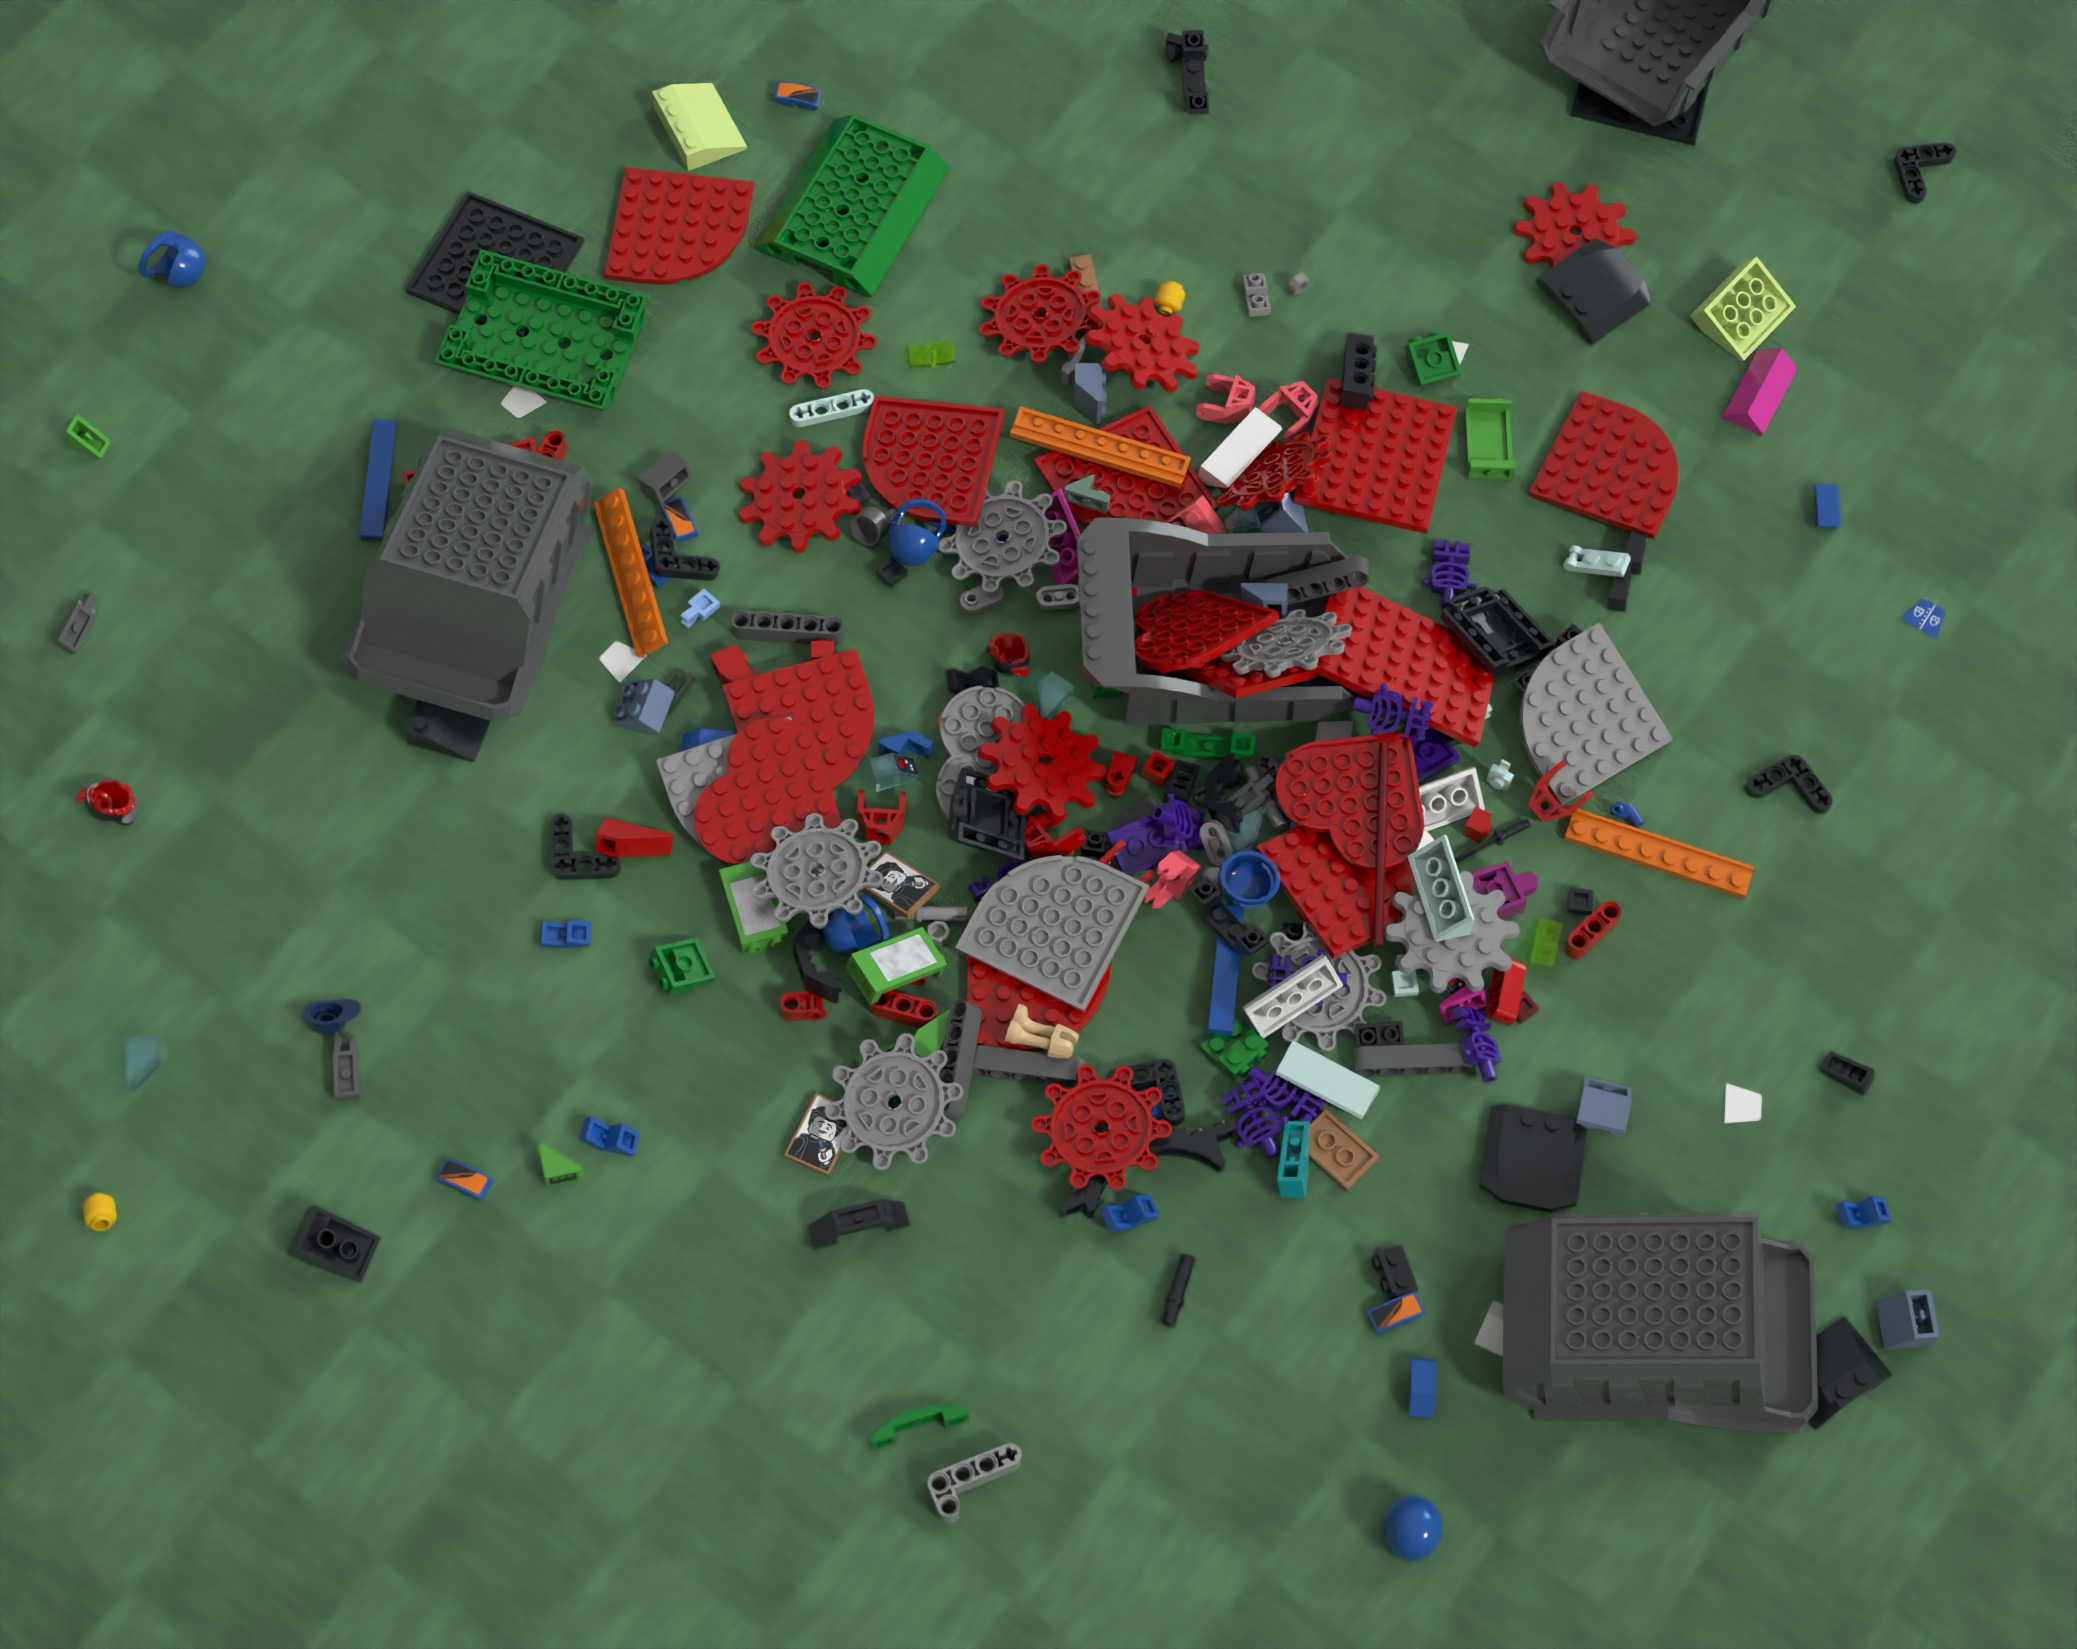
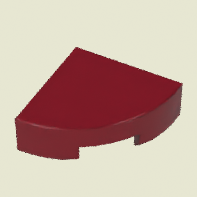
[1516,991,1540,1024]

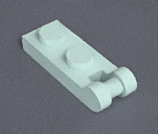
[1563,545,1631,577]

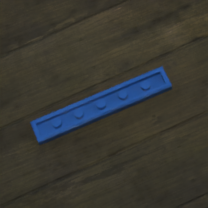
[360,419,397,540]
[1208,905,1244,1036]

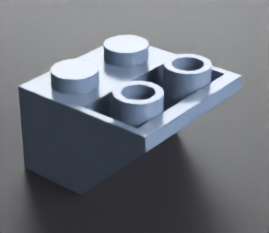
[1073,363,1107,425]
[1252,492,1309,533]
[1241,583,1288,619]
[611,679,675,734]
[1576,1076,1632,1135]
[1875,1289,1940,1350]

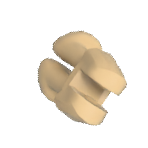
[1005,1004,1079,1059]

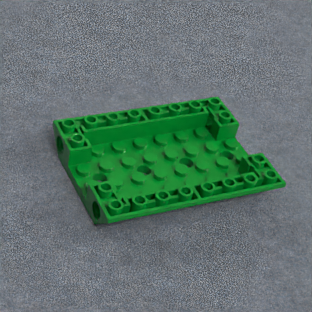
[755,114,950,298]
[434,249,648,411]

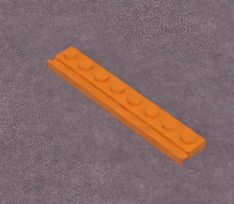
[1010,406,1191,488]
[593,487,668,658]
[1564,809,1754,899]

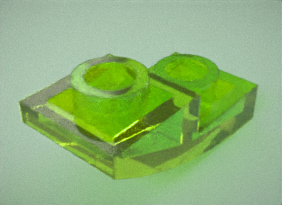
[907,341,956,368]
[1530,918,1563,968]

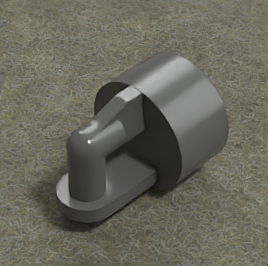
[850,505,897,546]

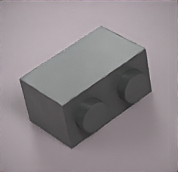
[637,451,693,504]

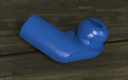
[1611,803,1644,828]

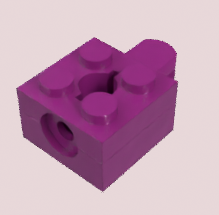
[1471,861,1538,920]

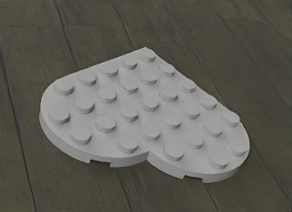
[936,686,1049,821]

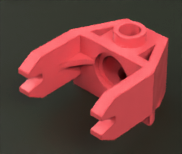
[1196,374,1255,424]
[1258,381,1318,443]
[1143,850,1202,909]

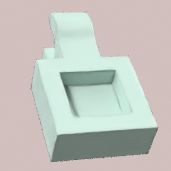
[1486,759,1514,792]
[1391,954,1419,997]

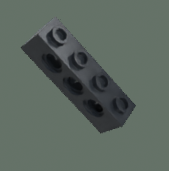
[1340,332,1377,411]

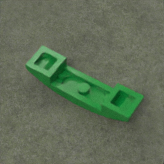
[1160,728,1255,760]
[870,1405,969,1450]

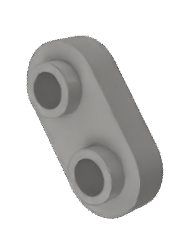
[960,584,1004,615]
[1036,584,1079,610]
[1200,820,1233,866]

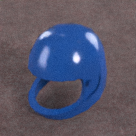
[138,230,206,288]
[888,499,946,567]
[1218,851,1280,908]
[821,894,889,955]
[1383,1495,1443,1562]

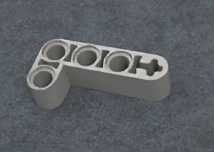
[927,1443,1022,1524]

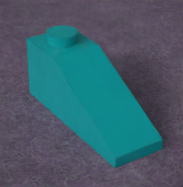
[1277,1121,1310,1199]

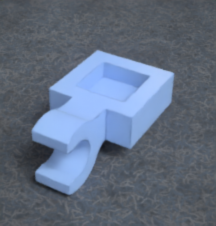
[680,589,720,629]

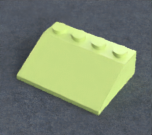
[652,83,747,171]
[1690,256,1796,361]

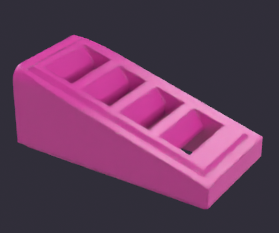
[1438,985,1487,1024]

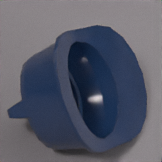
[302,999,361,1035]

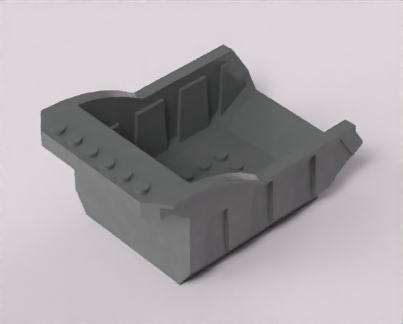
[1539,0,1777,126]
[340,428,594,721]
[1077,518,1358,725]
[1502,1211,1818,1434]

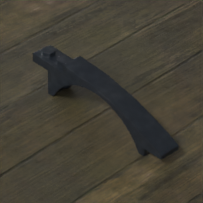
[1059,1120,1237,1219]

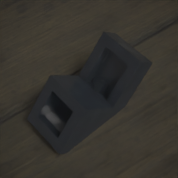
[945,666,999,694]

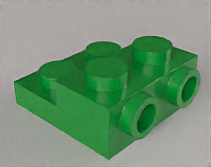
[1404,330,1462,387]
[648,937,716,997]
[1199,1015,1269,1082]

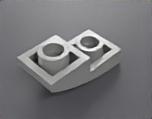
[1242,273,1271,317]
[1061,337,1086,387]

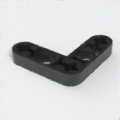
[1894,142,1956,204]
[650,518,720,581]
[1745,755,1833,814]
[551,813,621,880]
[1106,1059,1186,1126]

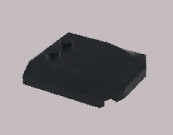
[1536,238,1651,346]
[1440,587,1555,676]
[1479,1104,1588,1212]

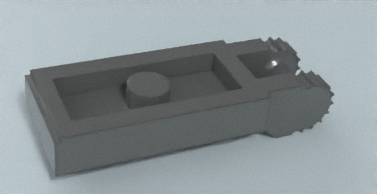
[333,1034,360,1101]

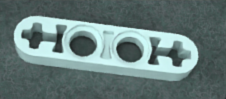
[789,389,874,427]

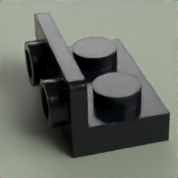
[1371,1244,1419,1301]

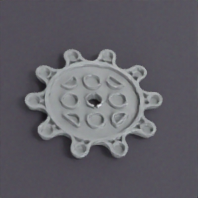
[938,481,1067,594]
[1220,609,1352,678]
[750,813,883,929]
[1383,871,1520,993]
[1252,922,1386,1051]
[825,1033,963,1170]

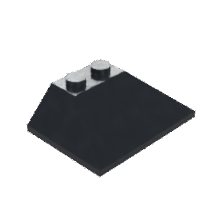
[948,767,1026,863]
[1808,1316,1893,1431]

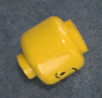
[1154,281,1186,315]
[82,1193,117,1231]

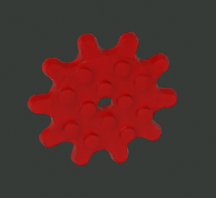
[1513,182,1636,268]
[980,264,1101,365]
[751,282,877,390]
[1084,294,1200,393]
[1216,432,1332,511]
[738,440,862,553]
[977,704,1108,822]
[1031,1064,1172,1191]

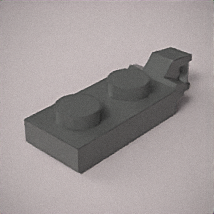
[54,592,98,655]
[1225,774,1276,819]

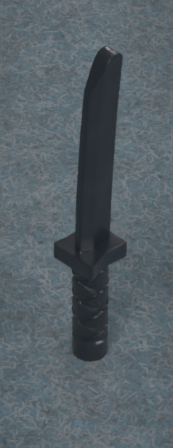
[1454,819,1531,863]

